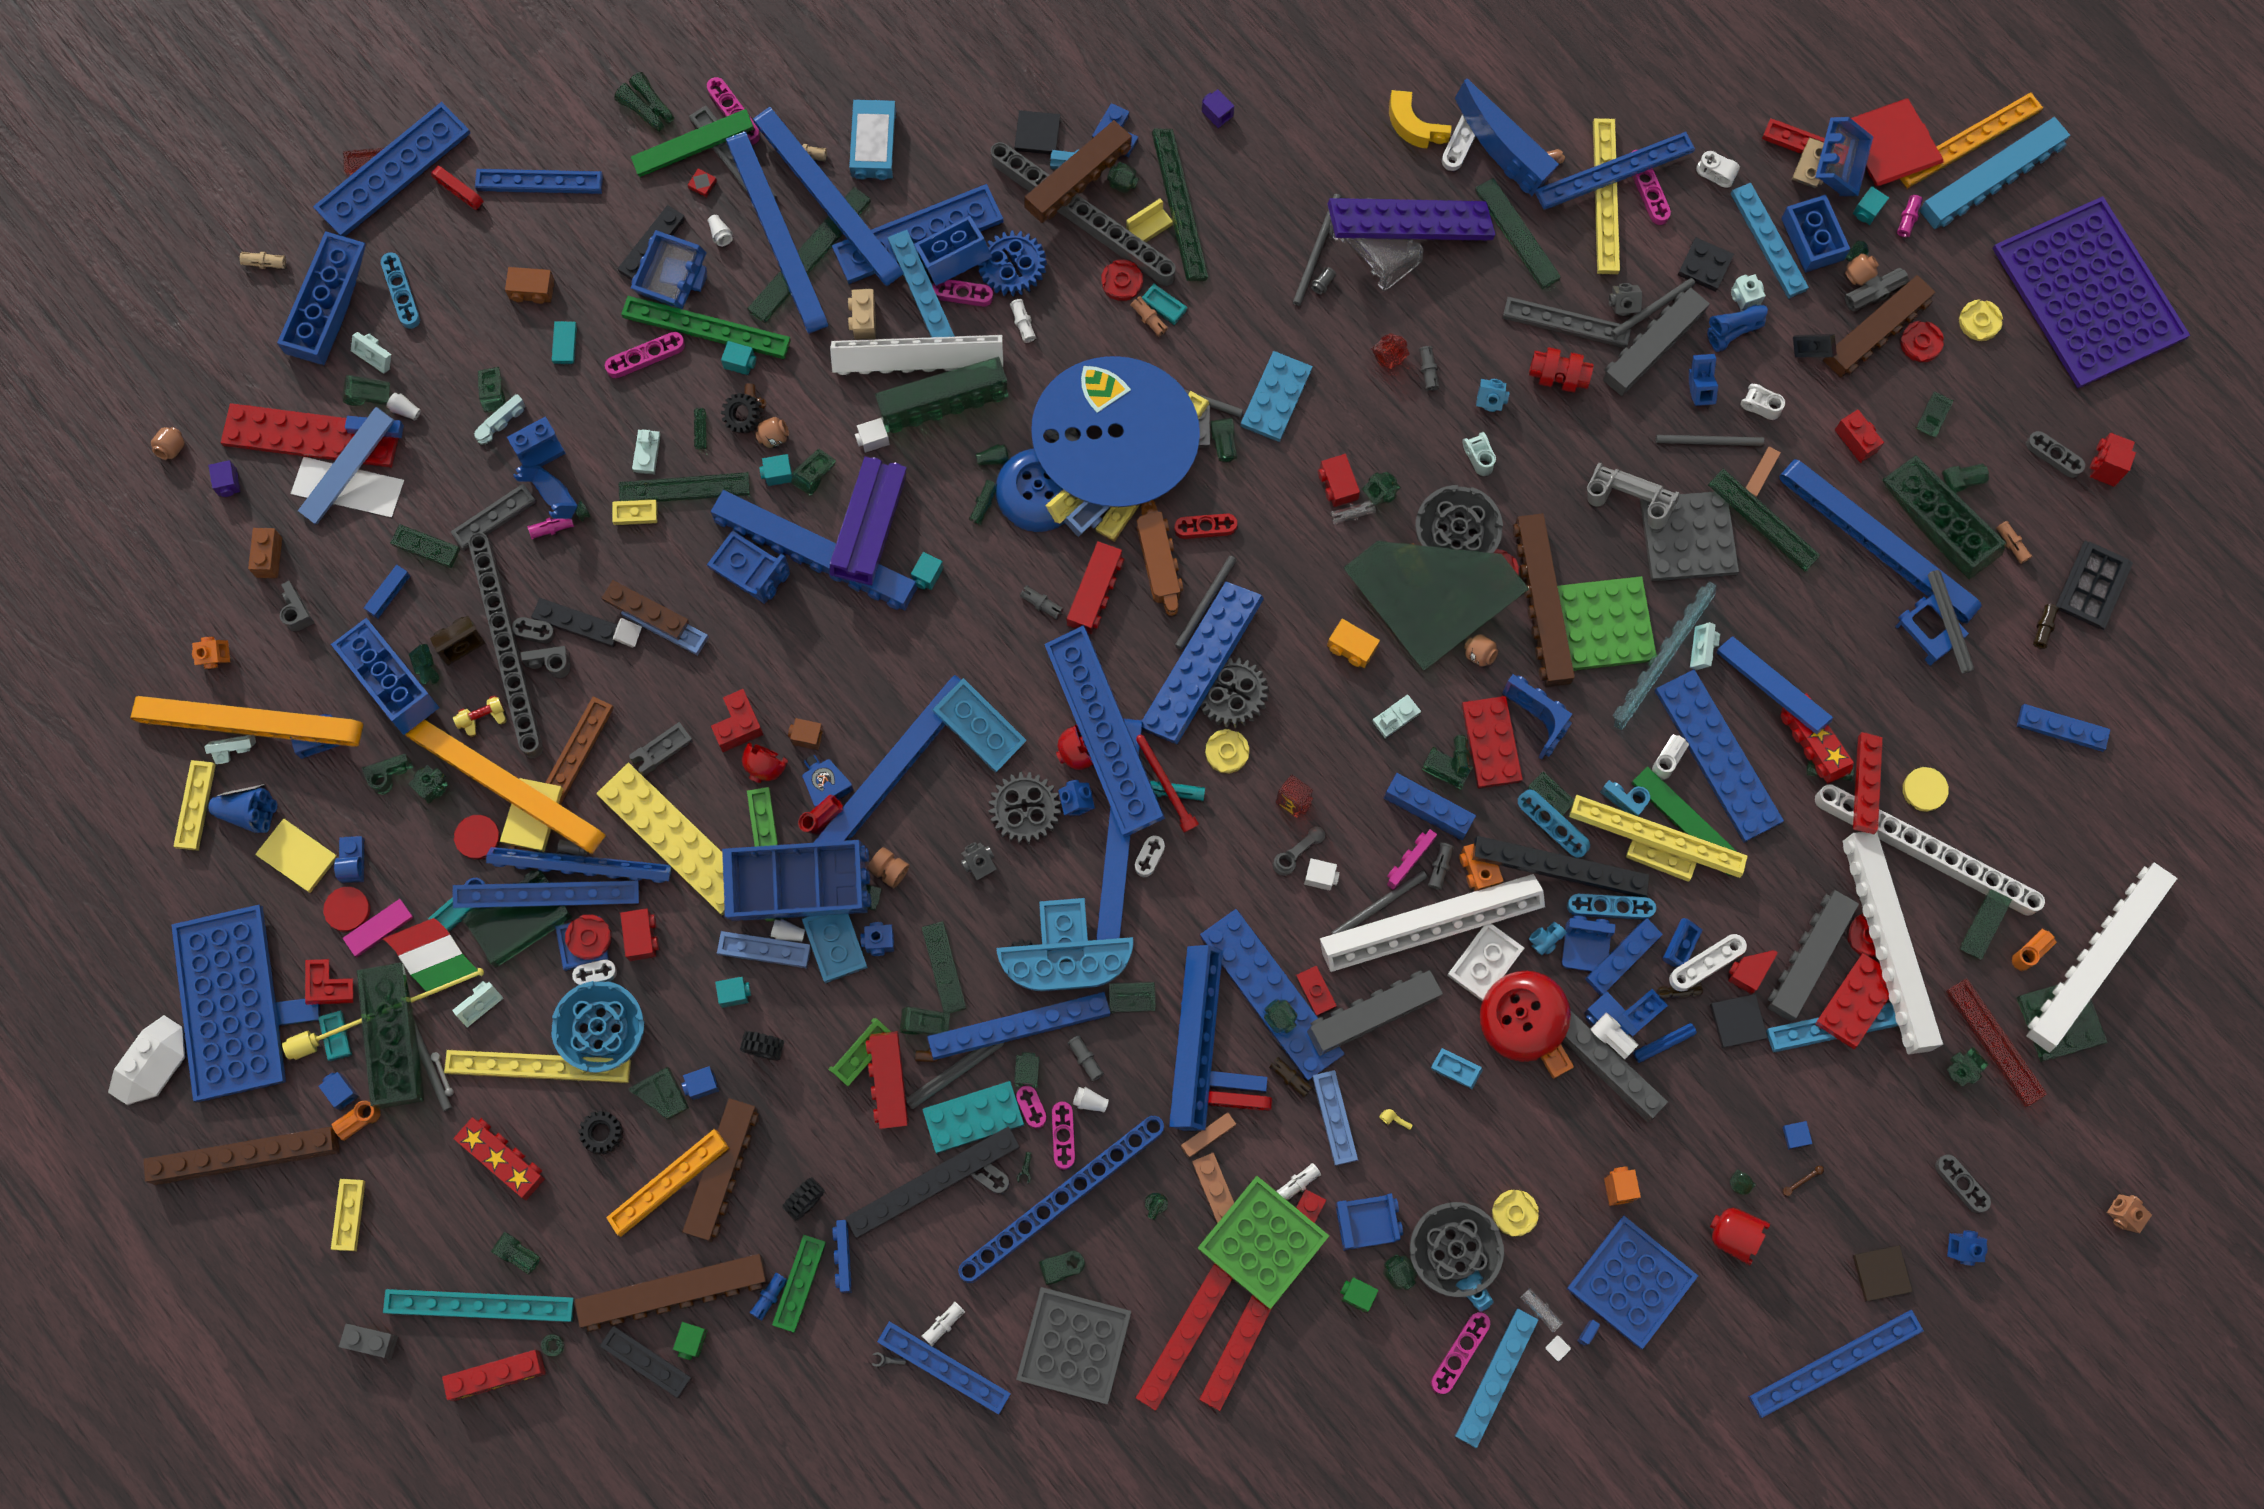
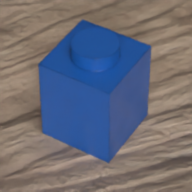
[681,1066,719,1100]
[318,1072,359,1111]

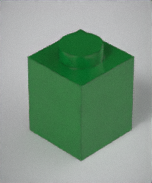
[1340,1277,1378,1313]
[673,1322,708,1360]

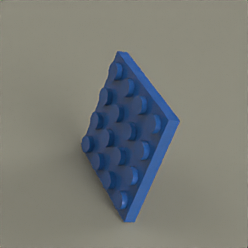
[1566,1216,1698,1350]

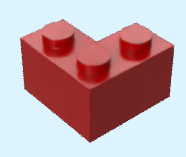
[2090,433,2136,487]
[711,689,764,752]

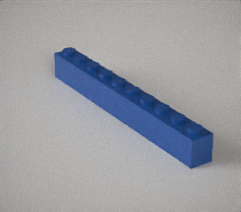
[711,490,917,611]

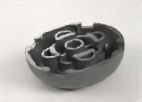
[1415,485,1503,570]
[1410,1202,1504,1297]

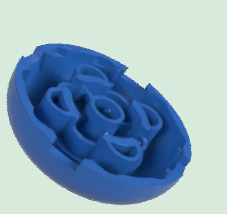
[995,448,1065,532]

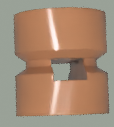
[867,847,910,889]

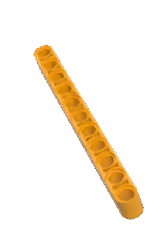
[130,696,364,747]
[405,719,606,854]

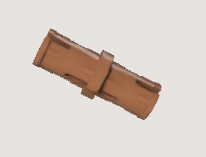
[1131,296,1168,337]
[1996,521,2032,564]

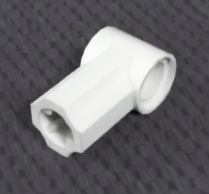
[1652,735,1689,780]
[1590,1013,1638,1059]

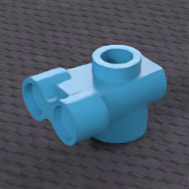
[1529,921,1567,955]
[1456,1272,1493,1312]

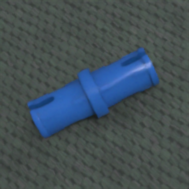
[750,1272,788,1321]

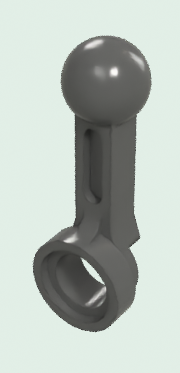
[1272,826,1325,876]

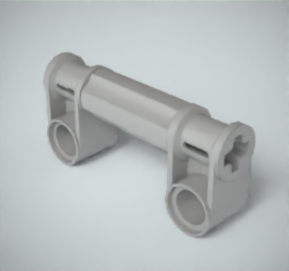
[1587,463,1680,529]

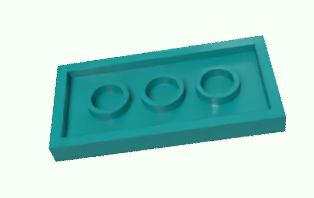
[922,1081,1024,1154]

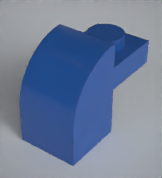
[1689,354,1718,406]

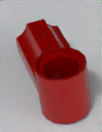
[798,795,843,835]

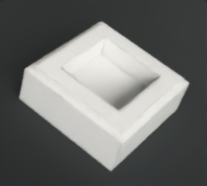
[613,618,642,648]

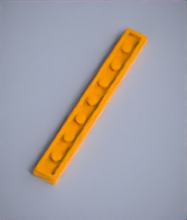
[1900,92,2043,189]

